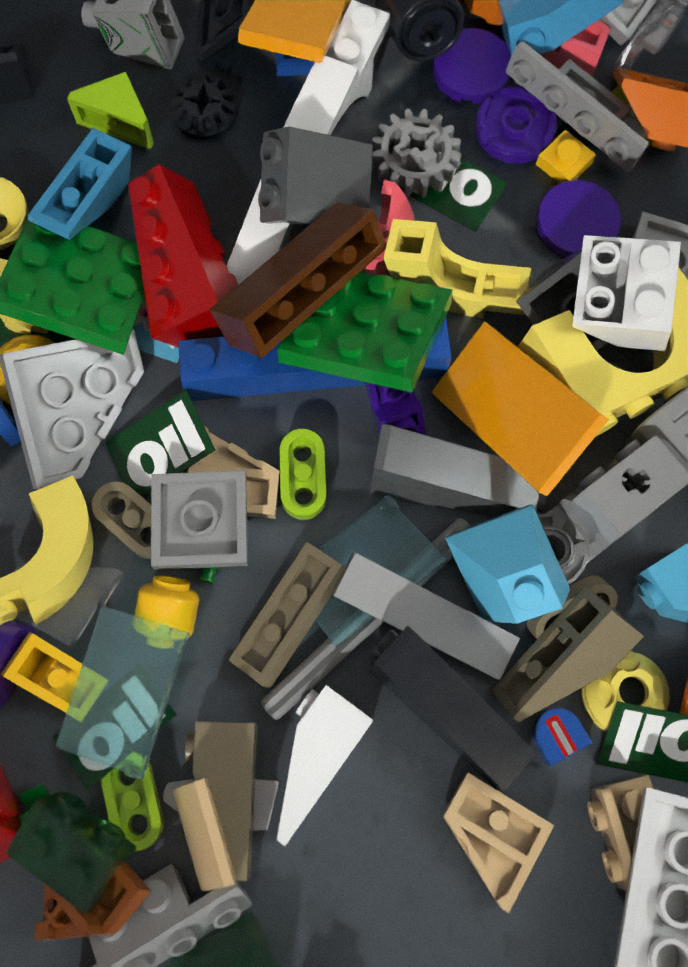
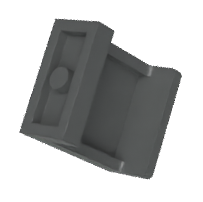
[258,126,373,226]

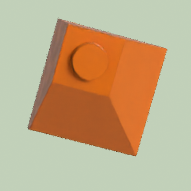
[613,67,688,151]

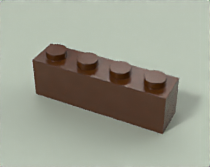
[209,202,387,358]

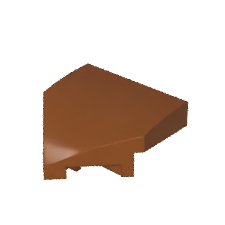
[34,824,151,941]

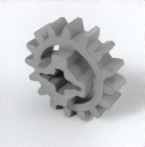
[372,109,461,197]

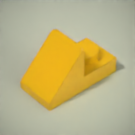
[1,632,109,722]

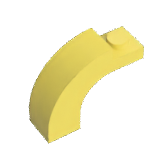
[383,219,532,318]
[0,475,94,626]

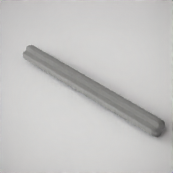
[261,518,471,720]

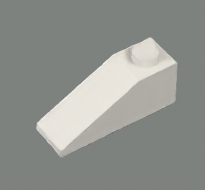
[277,685,373,846]

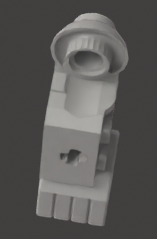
[537,387,688,584]

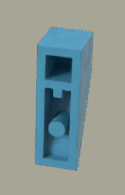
[498,0,623,56]
[28,128,132,240]

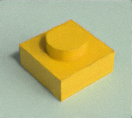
[536,130,596,184]

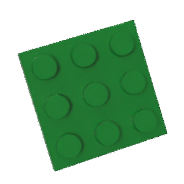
[0,206,145,355]
[277,271,452,393]

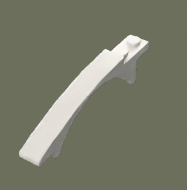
[226,0,390,284]

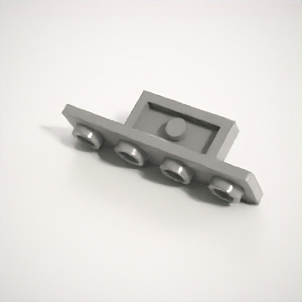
[506,41,648,172]
[89,863,252,967]

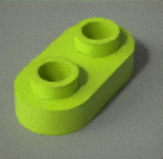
[280,429,326,520]
[101,751,164,851]

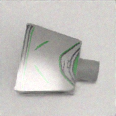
[81,0,185,69]

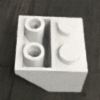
[572,235,681,351]

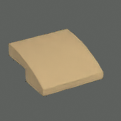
[172,778,237,891]

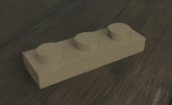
[229,542,345,689]

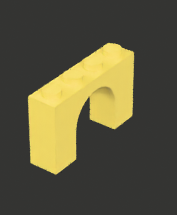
[518,266,688,436]

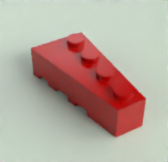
[128,164,239,348]

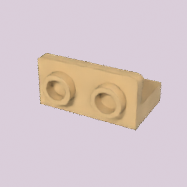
[587,775,653,891]

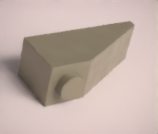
[491,586,644,722]
[185,721,258,881]

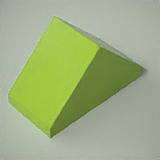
[67,72,154,149]

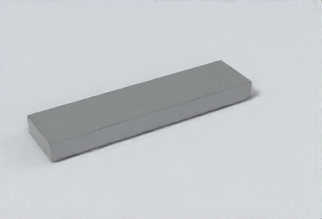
[331,552,520,681]

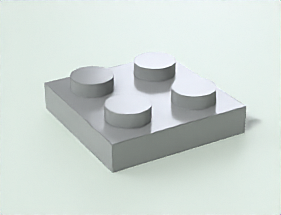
[151,470,248,570]

